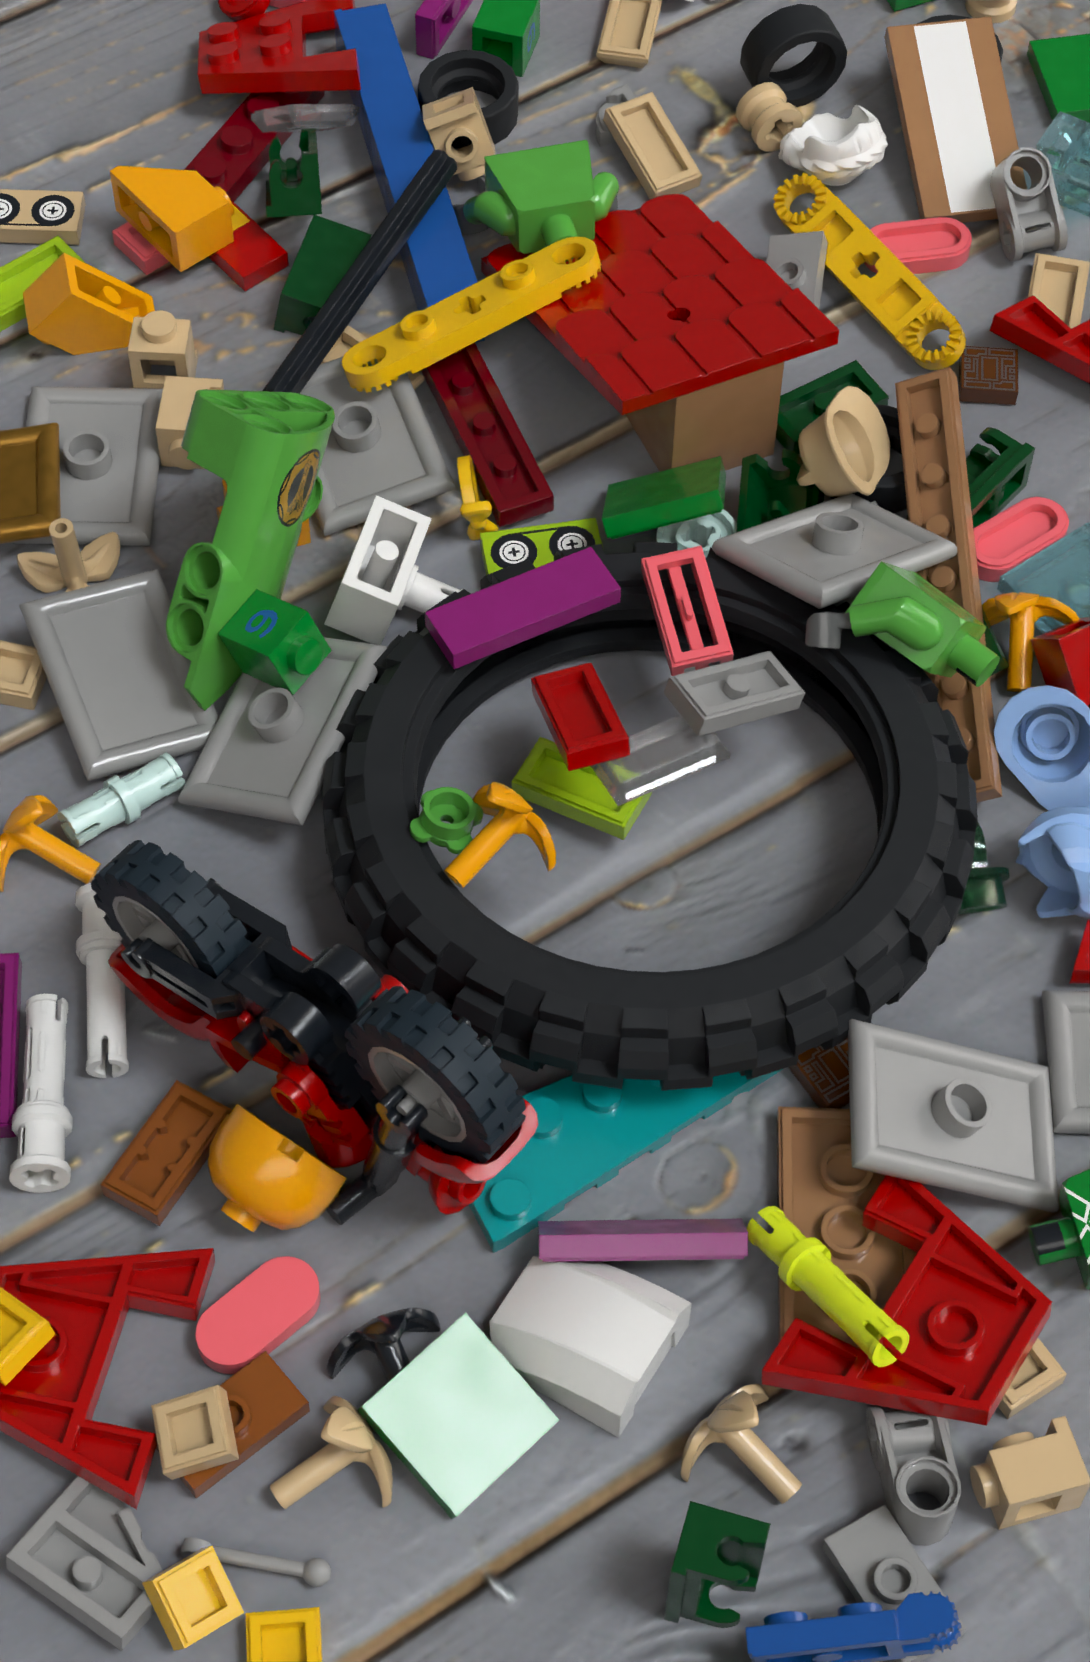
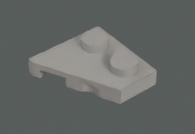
[6,1476,163,1651]

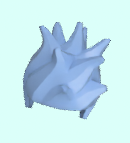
[1016,807,1090,918]

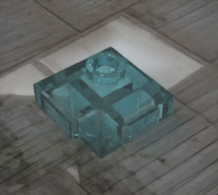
[1036,111,1090,217]

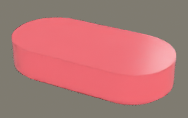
[864,217,972,274]
[974,497,1069,582]
[195,1256,321,1374]

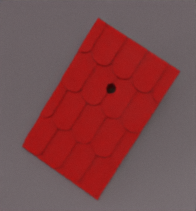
[481,194,839,472]

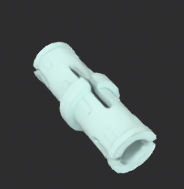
[57,753,186,848]

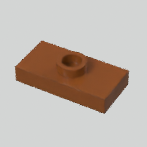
[100,1080,232,1226]
[156,1351,310,1499]

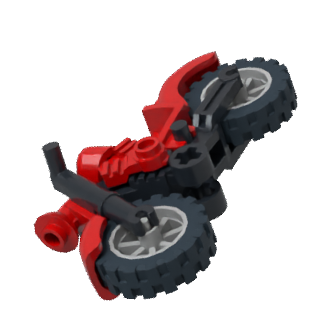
[91,840,538,1225]

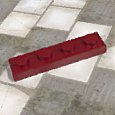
[184,91,325,202]
[421,342,554,527]

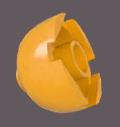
[208,1104,347,1232]

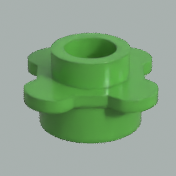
[409,787,484,854]

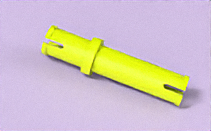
[746,1206,909,1367]

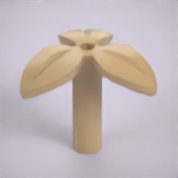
[17,518,120,593]
[680,1384,802,1504]
[270,1396,393,1509]

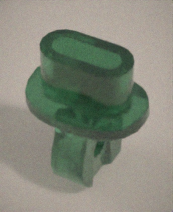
[958,823,1010,914]

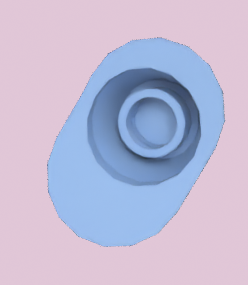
[994,685,1090,811]

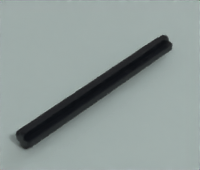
[263,150,457,394]

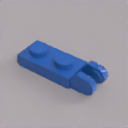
[745,1591,962,1662]

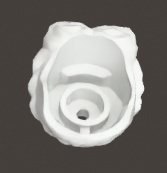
[778,105,888,186]

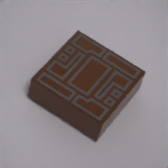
[959,346,1018,405]
[788,1038,850,1109]

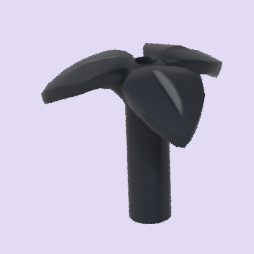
[327,1308,441,1382]

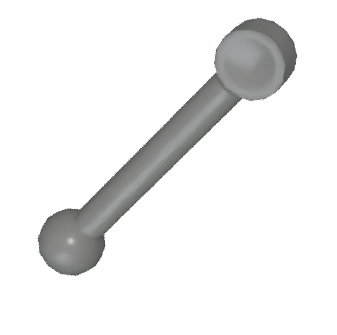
[180,1537,331,1587]

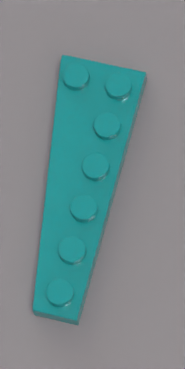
[469,1069,783,1253]

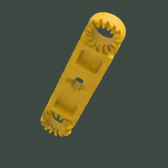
[773,173,966,370]
[342,237,601,393]

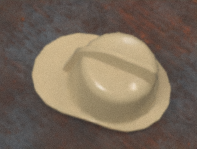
[796,386,890,497]

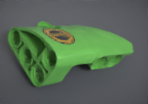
[166,389,335,711]

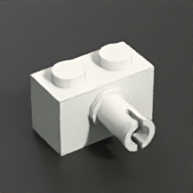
[324,495,463,645]

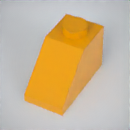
[110,166,234,272]
[23,253,155,355]

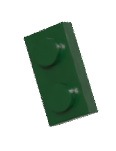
[776,360,889,455]

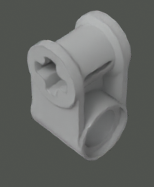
[990,147,1068,261]
[866,1405,961,1546]

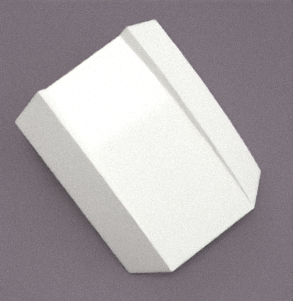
[489,1255,692,1438]

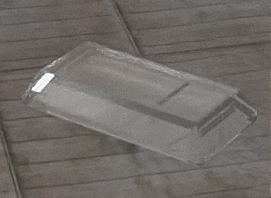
[251,104,360,133]
[591,714,731,806]

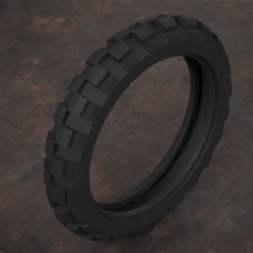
[322,542,978,1091]

